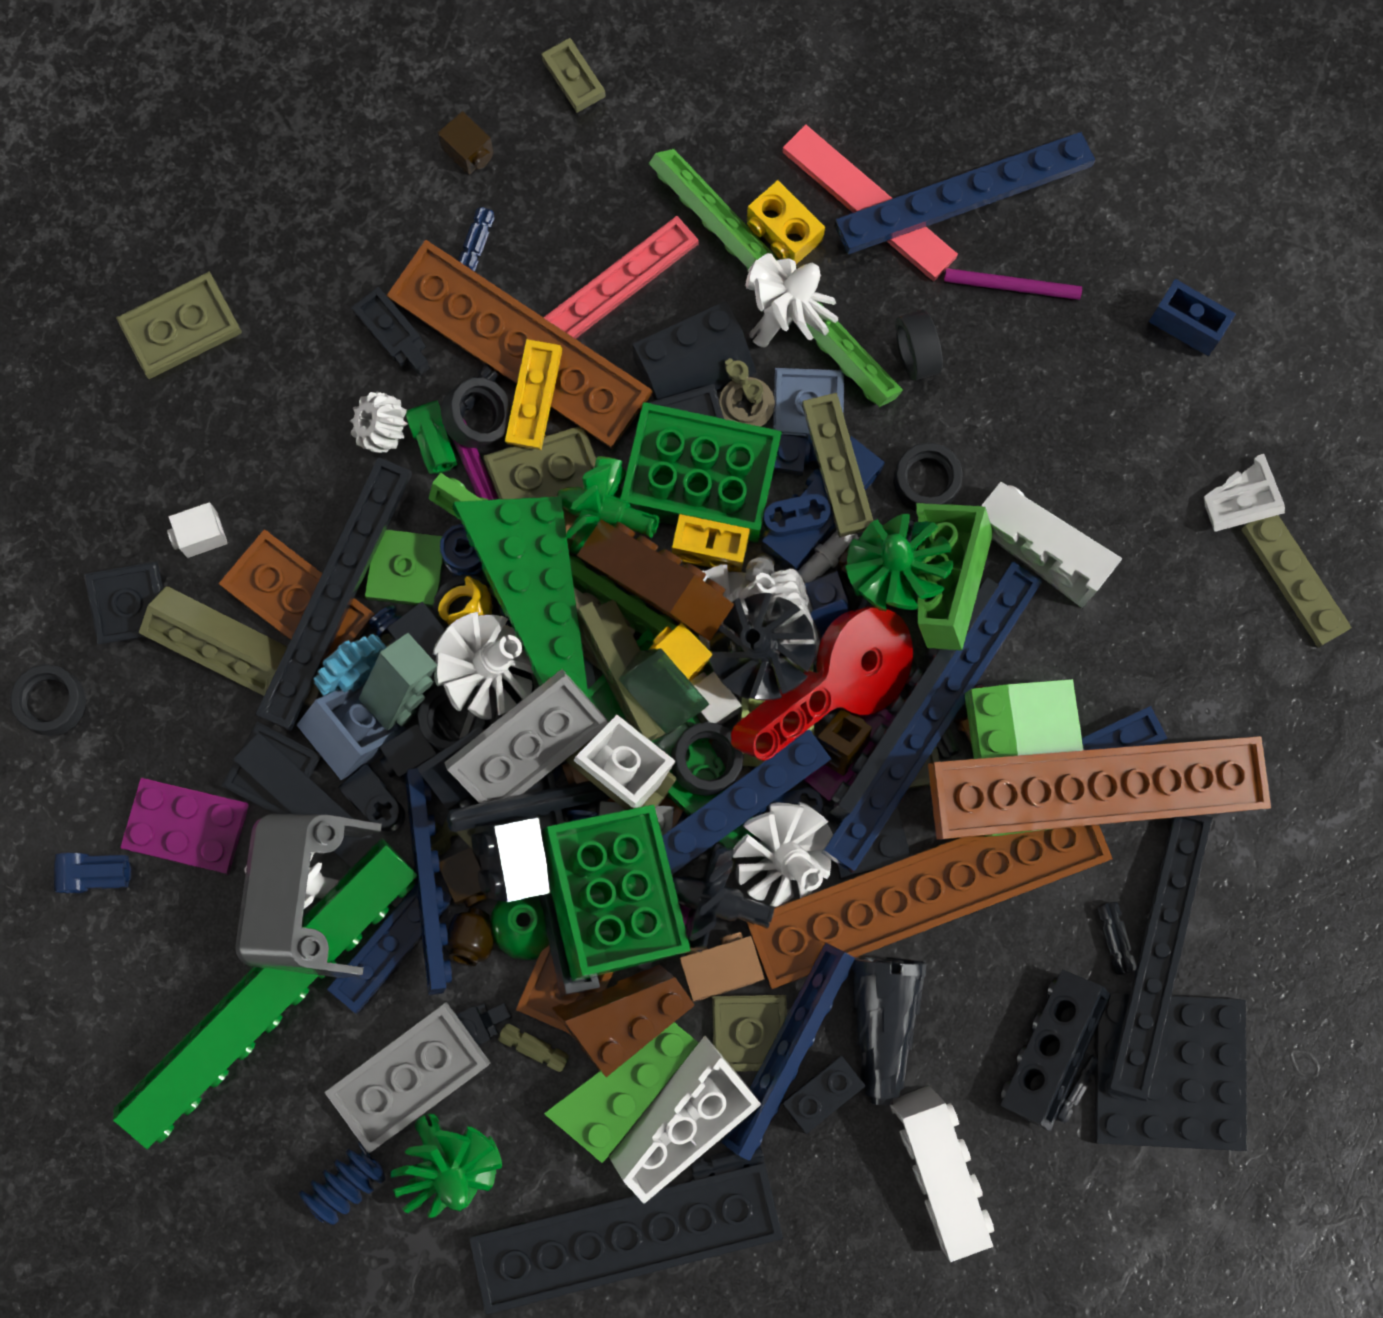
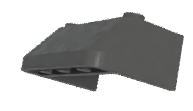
[235,814,382,978]

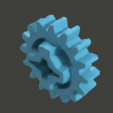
[314,634,387,696]

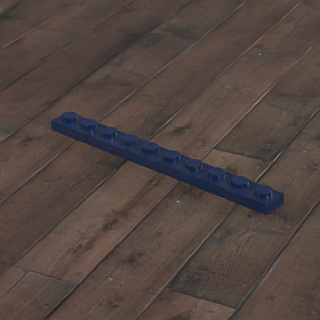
[821,562,1042,873]

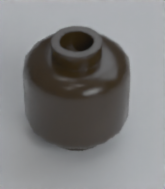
[445,908,494,966]

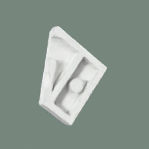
[1204,454,1285,532]

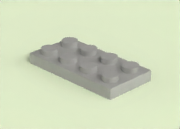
[444,669,608,804]
[324,1002,490,1154]

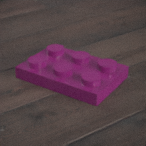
[120,778,249,875]

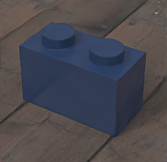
[1149,279,1236,356]

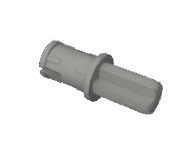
[745,553,776,582]

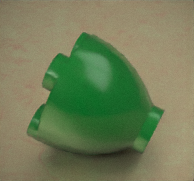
[491,895,549,961]

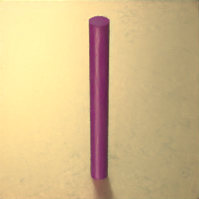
[944,268,1082,300]

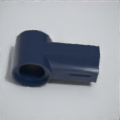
[54,853,131,893]

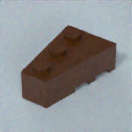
[552,965,695,1077]

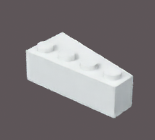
[982,482,1123,608]
[609,1036,761,1203]
[890,1085,994,1262]

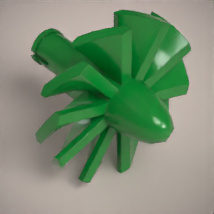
[557,456,659,554]
[846,514,953,611]
[390,1114,502,1218]

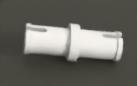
[796,530,859,584]

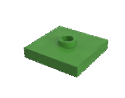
[365,530,444,607]

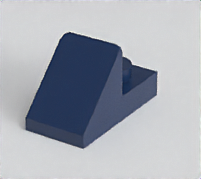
[805,571,853,637]

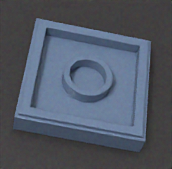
[773,368,844,439]

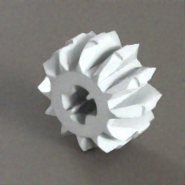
[350,392,408,453]

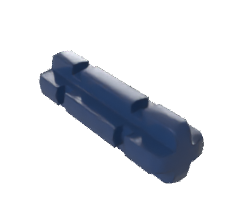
[458,207,494,272]

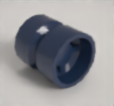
[440,524,484,577]

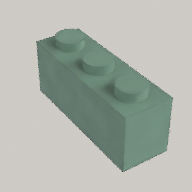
[359,633,438,731]

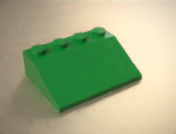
[621,402,782,543]
[541,805,691,982]

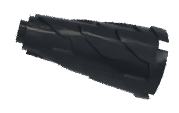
[851,957,927,1105]

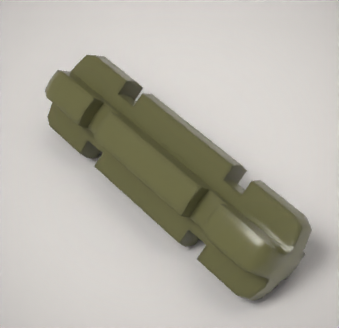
[498,1024,569,1072]

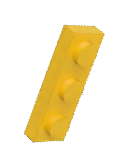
[505,339,563,450]

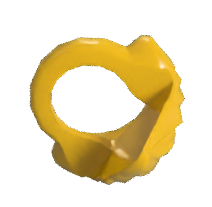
[438,576,493,626]

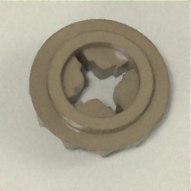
[719,377,775,427]

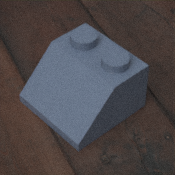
[297,681,407,780]

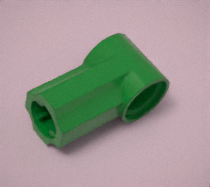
[405,400,457,474]

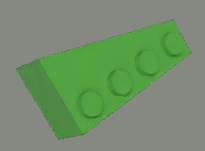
[916,503,993,651]
[544,1022,699,1163]

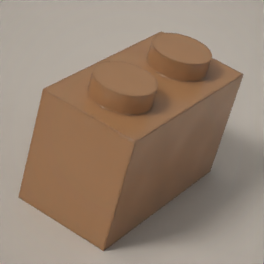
[680,932,764,1002]

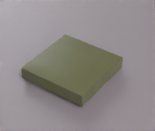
[712,995,787,1072]

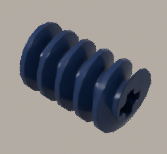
[299,1142,386,1225]

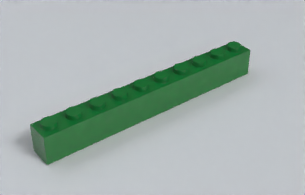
[113,838,417,1149]

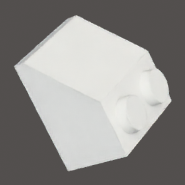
[574,715,675,808]

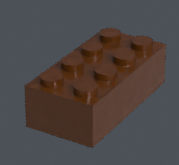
[577,519,734,641]

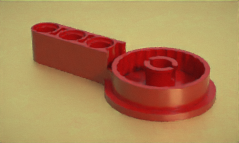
[731,606,913,760]

